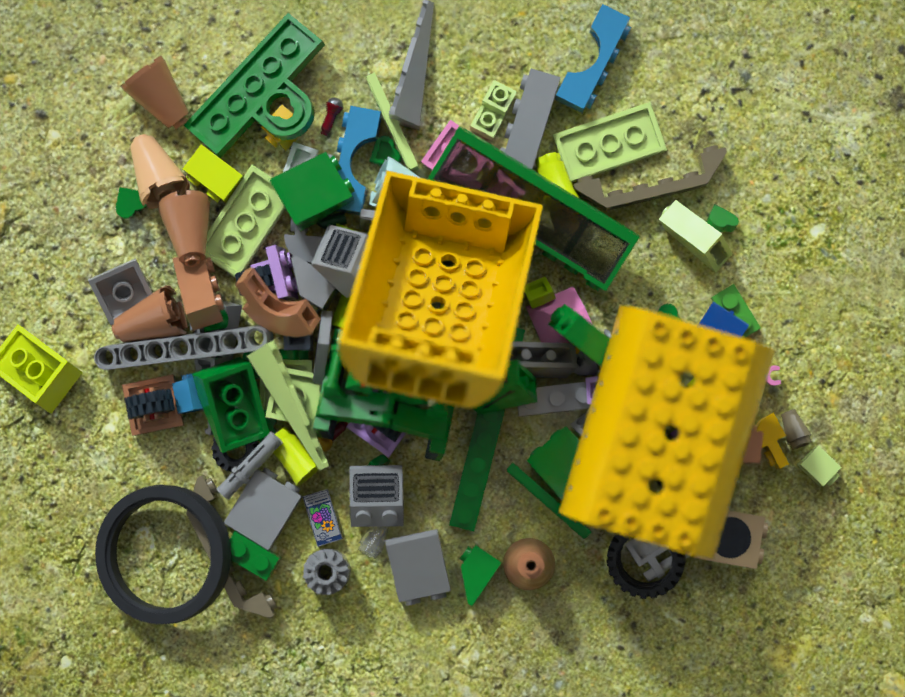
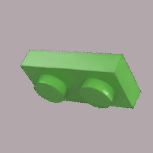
[711,284,761,338]

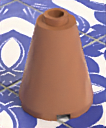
[120,56,189,129]
[158,190,210,266]
[112,285,188,342]
[503,538,555,590]

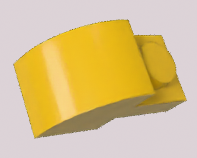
[756,413,789,469]

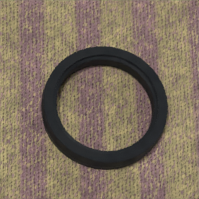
[95,485,232,624]

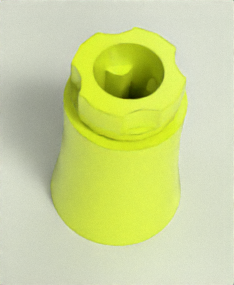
[535,152,579,212]
[273,427,319,486]

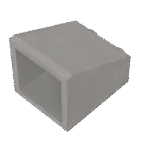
[385,529,451,606]

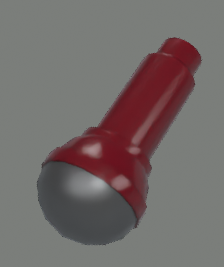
[320,97,343,136]

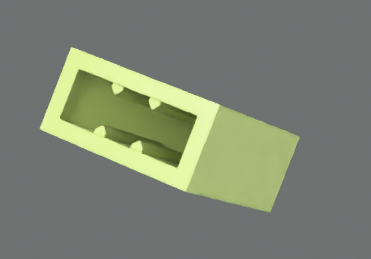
[659,200,732,273]

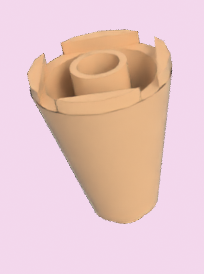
[130,134,190,209]

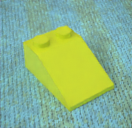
[0,325,83,414]

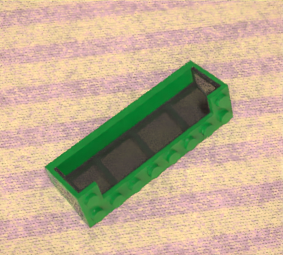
[427,125,640,292]

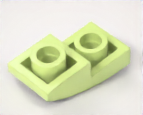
[469,80,517,141]

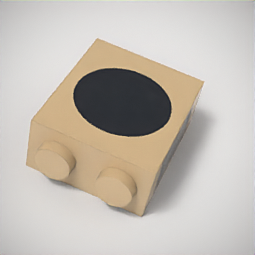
[692,511,768,569]

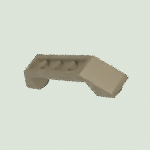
[573,145,727,211]
[186,475,278,618]

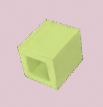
[797,446,842,487]

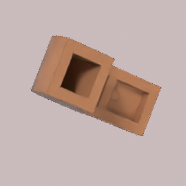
[235,267,321,337]

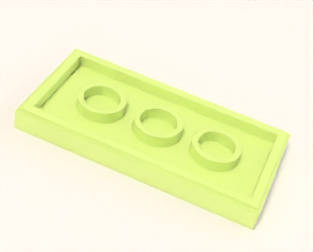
[553,102,667,183]
[205,164,286,277]

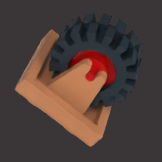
[122,374,184,436]

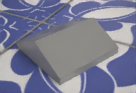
[88,258,153,325]

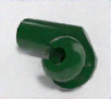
[316,212,347,229]

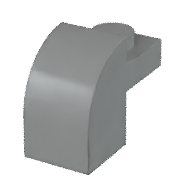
[284,218,323,264]

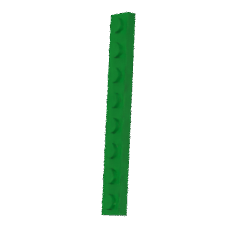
[449,327,525,532]

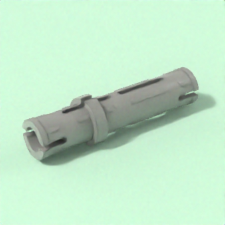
[216,432,283,500]

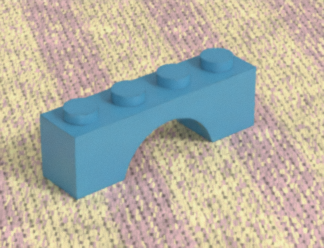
[555,4,632,113]
[337,106,382,216]

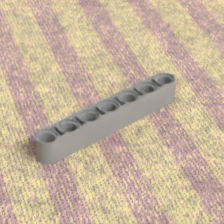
[94,325,274,370]

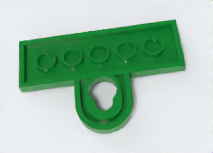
[184,13,325,159]

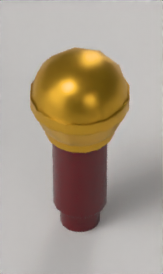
[318,421,348,452]

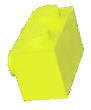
[182,144,243,203]

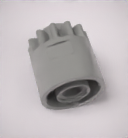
[303,549,351,595]

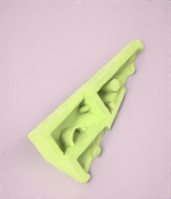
[247,341,330,471]

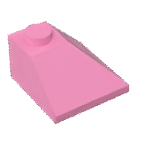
[526,287,592,343]

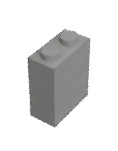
[224,468,303,550]

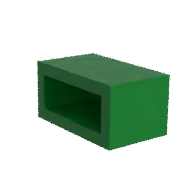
[230,531,282,581]

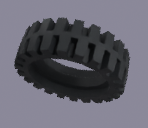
[607,533,686,599]

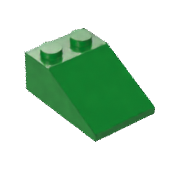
[192,357,269,453]

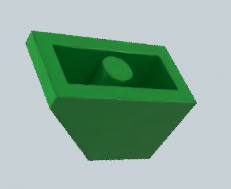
[460,544,502,606]

